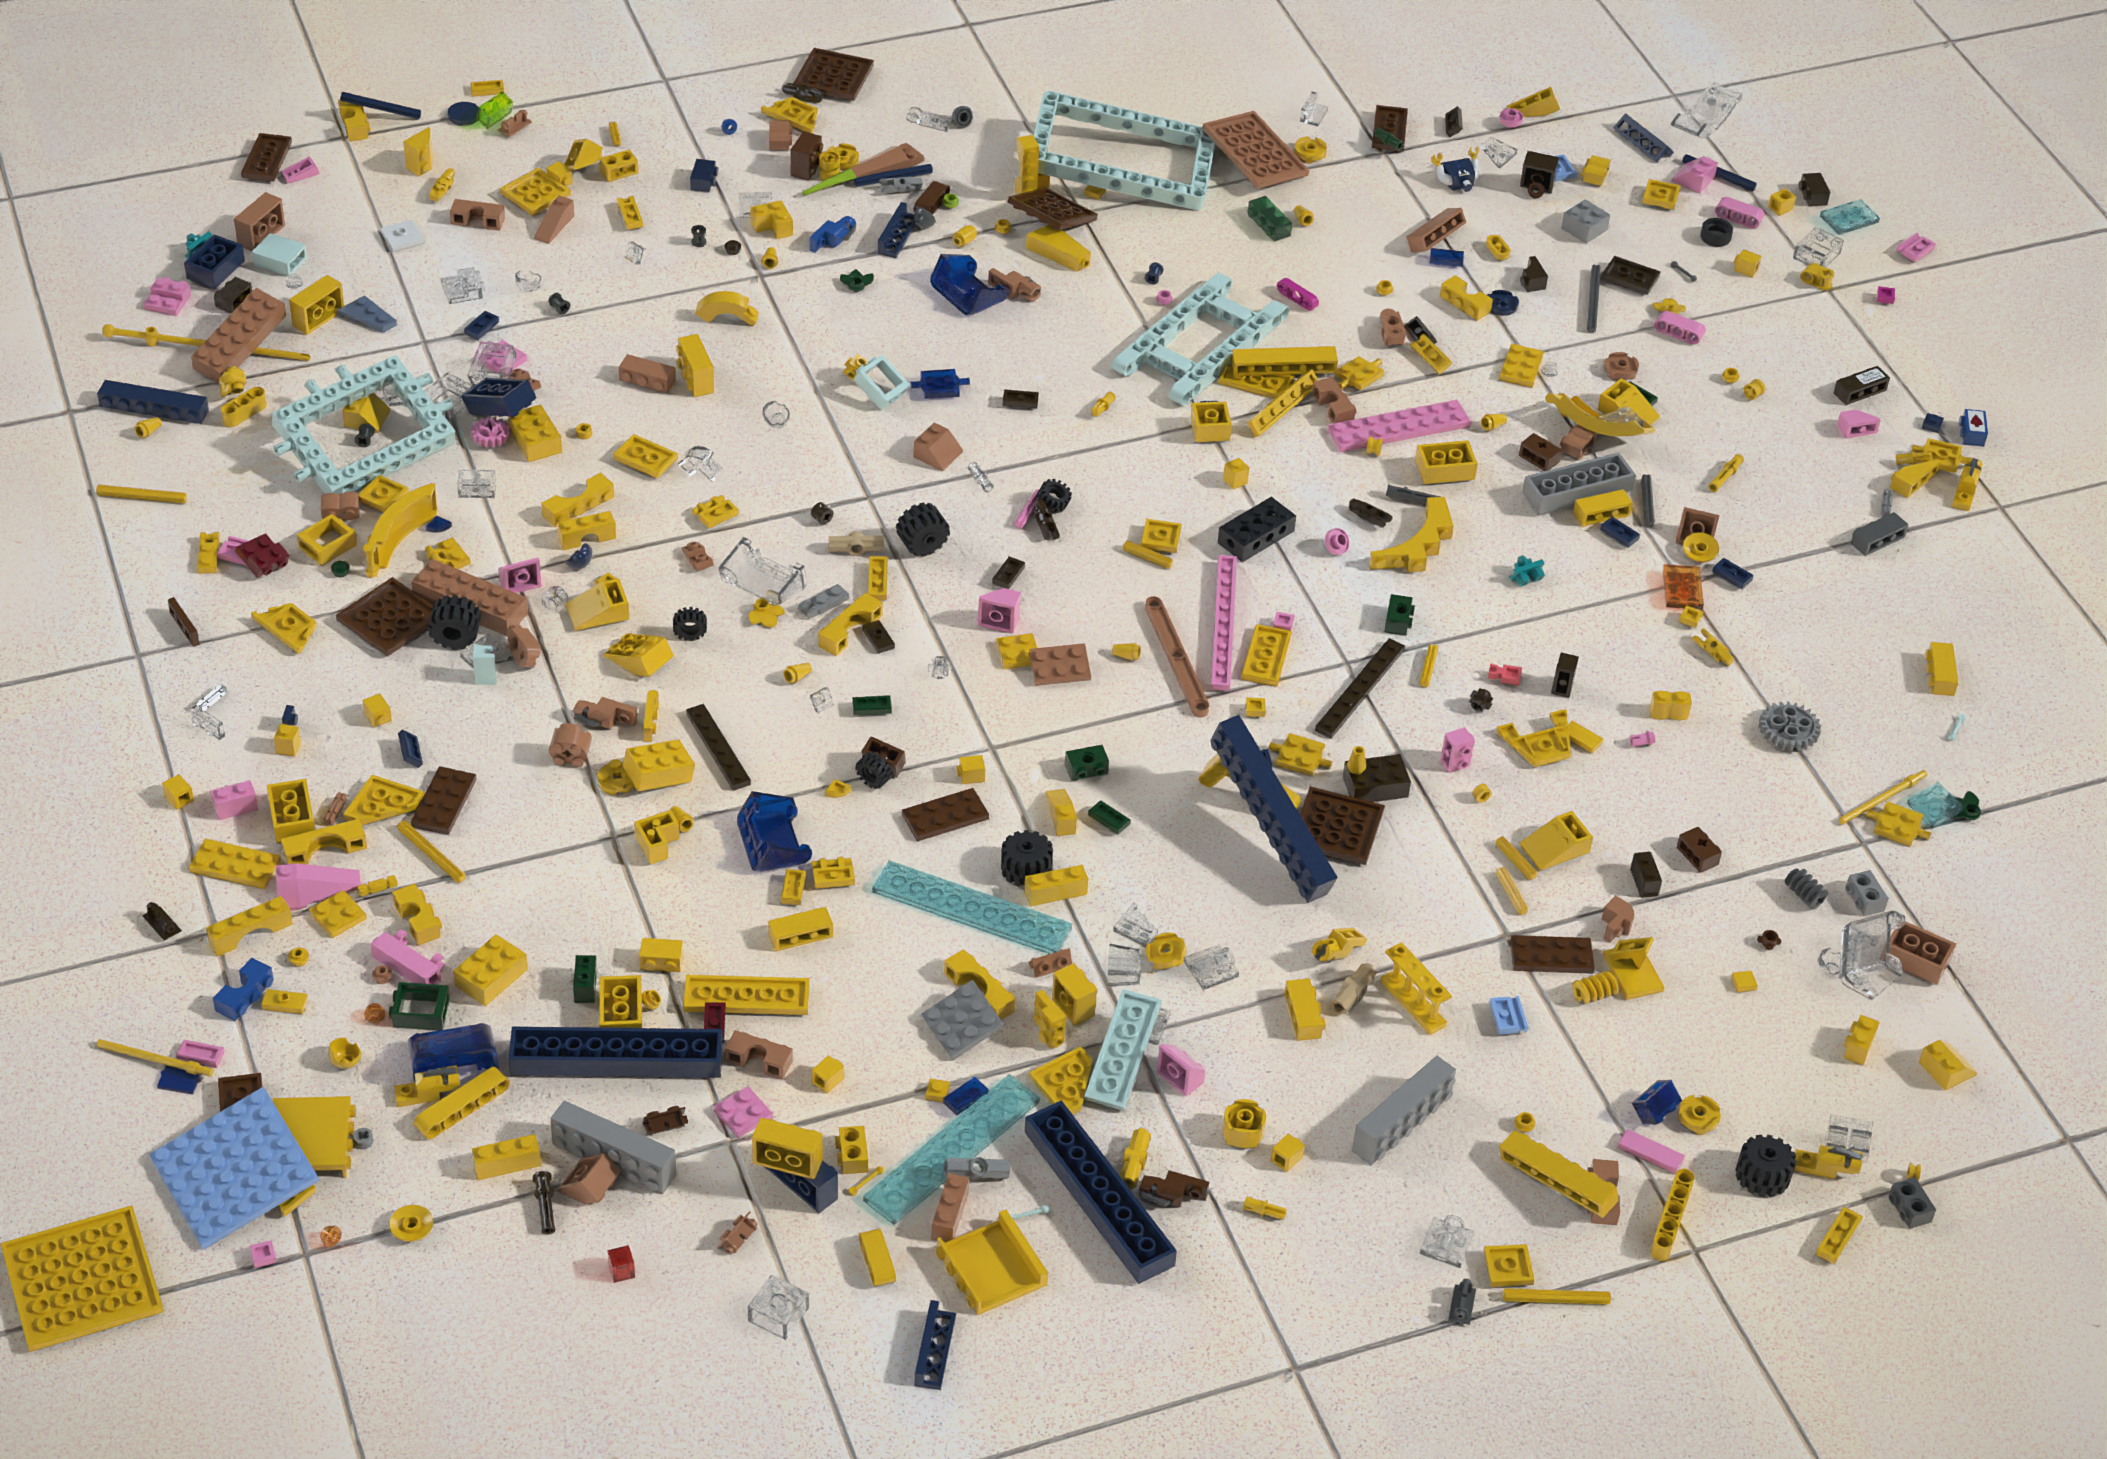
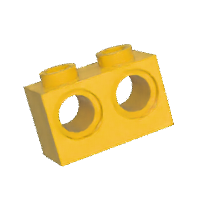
[600,149,638,182]
[835,1125,868,1174]

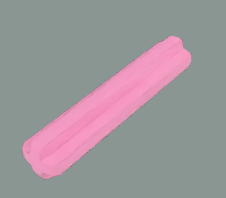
[1014,489,1039,529]

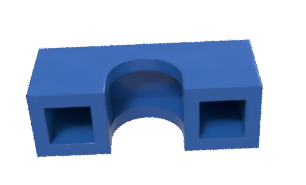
[213,958,274,1021]

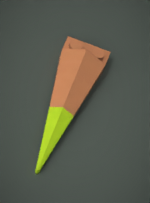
[802,143,925,196]

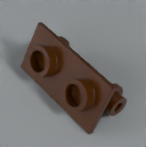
[642,1106,688,1135]

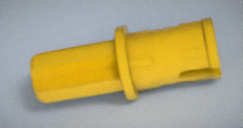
[1091,391,1116,417]
[1896,451,1932,465]
[1243,1196,1287,1220]

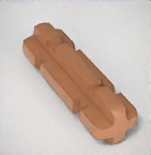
[323,792,347,826]

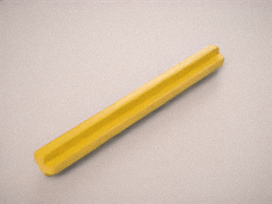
[96,485,187,503]
[398,820,466,883]
[1503,1288,1611,1304]

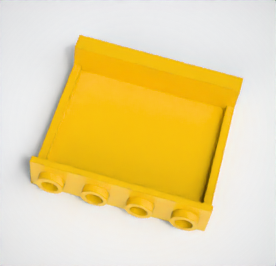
[272,1096,356,1178]
[935,1209,1048,1315]

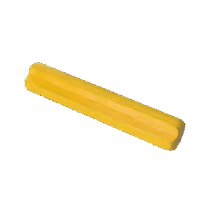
[1123,540,1173,569]
[1419,644,1438,687]
[1495,836,1537,880]
[1496,867,1528,915]

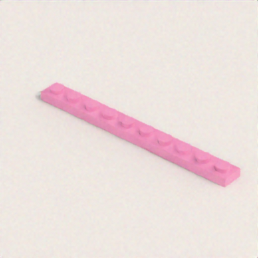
[1211,555,1237,691]

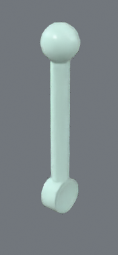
[1948,714,1965,741]
[1010,1205,1049,1220]

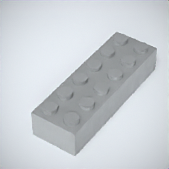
[1522,452,1636,515]
[1352,1055,1456,1165]
[550,1100,676,1194]

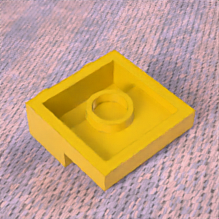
[1033,989,1066,1049]

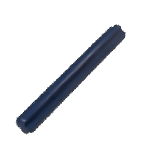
[340,92,421,119]
[1682,154,1757,191]
[854,164,933,187]

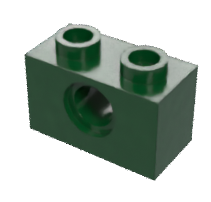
[1384,594,1415,636]
[1065,744,1109,781]
[573,955,597,1003]

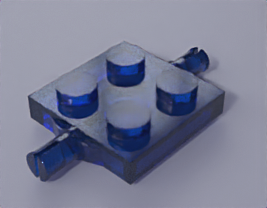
[910,369,970,399]

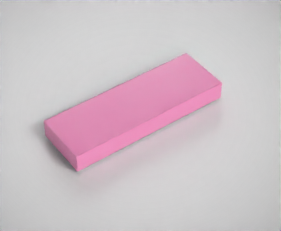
[1618,1129,1685,1174]

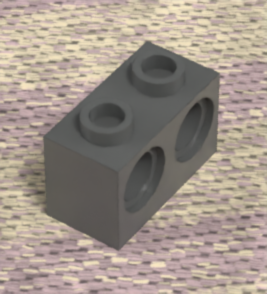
[1889,1177,1936,1229]

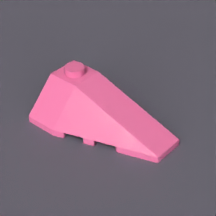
[276,863,361,911]

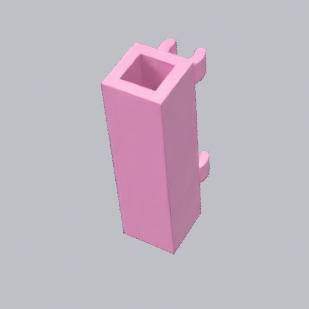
[371,929,445,985]

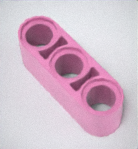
[1715,197,1765,229]
[1654,311,1706,344]

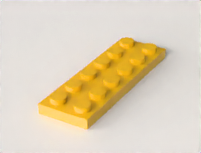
[683,975,810,1015]

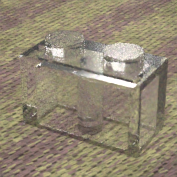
[457,470,496,498]

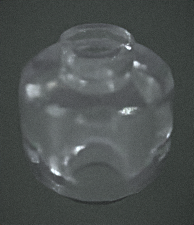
[541,586,569,613]

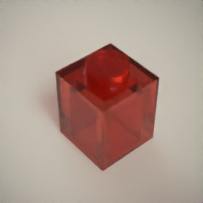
[607,1245,635,1283]

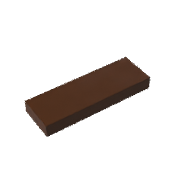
[167,597,200,647]

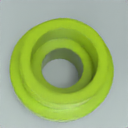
[942,193,959,208]

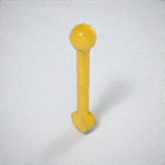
[849,1166,884,1196]

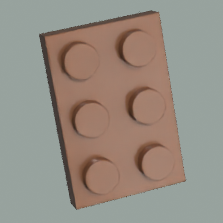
[1029,643,1091,686]

